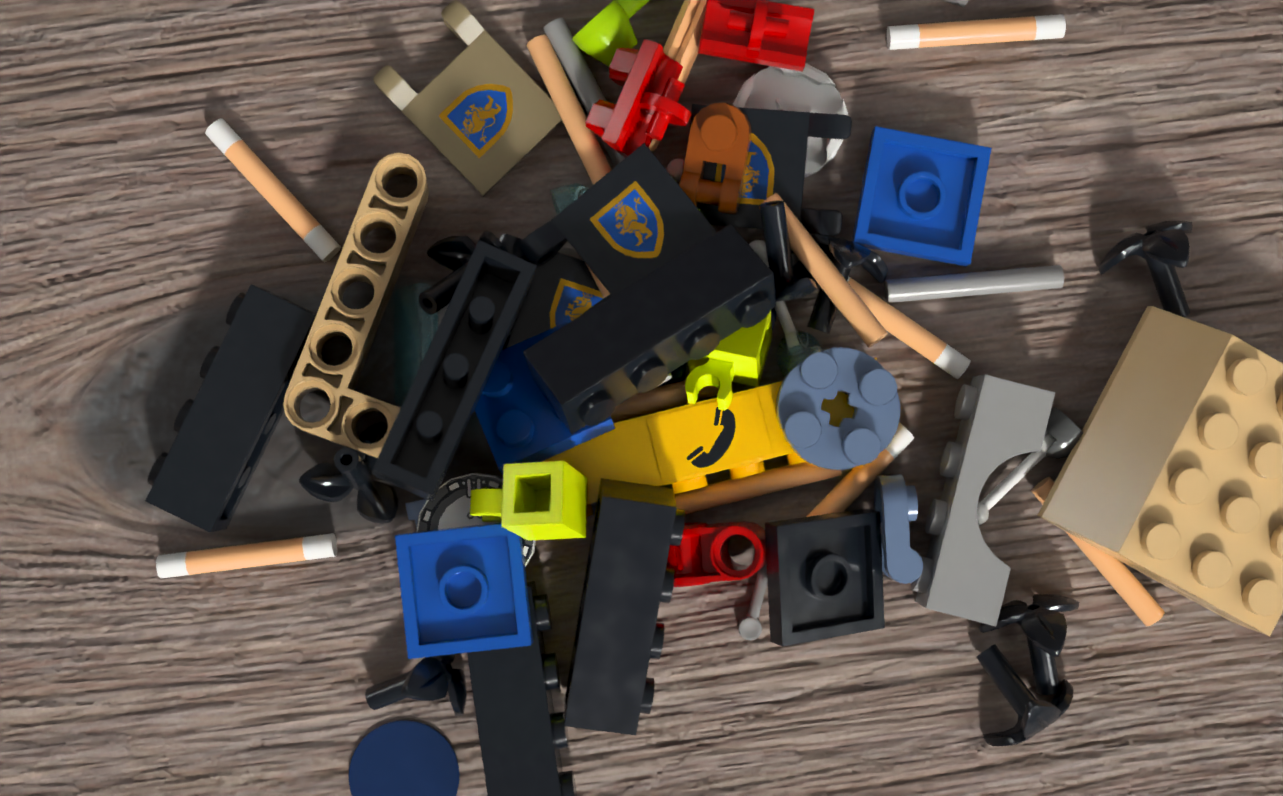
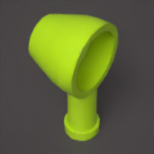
[572,0,650,67]

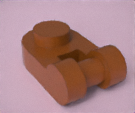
[679,103,751,215]

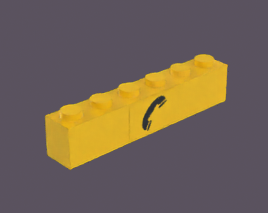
[542,358,877,516]

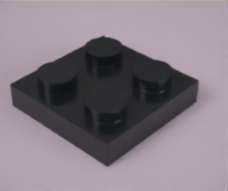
[765,508,885,647]

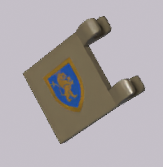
[373,0,562,197]

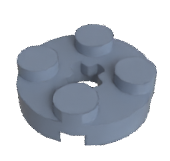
[776,347,901,470]

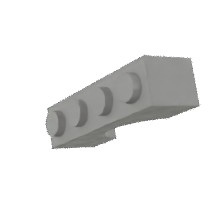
[911,374,1055,626]

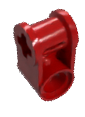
[666,521,767,587]

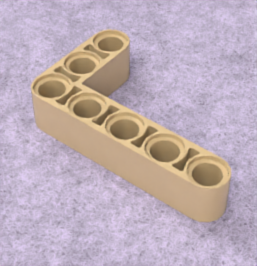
[283,153,455,464]

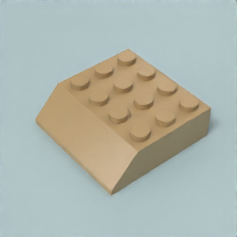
[1037,306,1283,636]

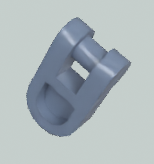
[874,474,923,584]

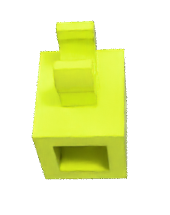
[685,310,772,411]
[470,461,587,541]

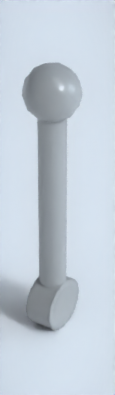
[738,520,777,640]

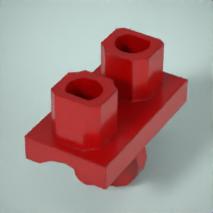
[698,0,815,72]
[585,39,692,158]

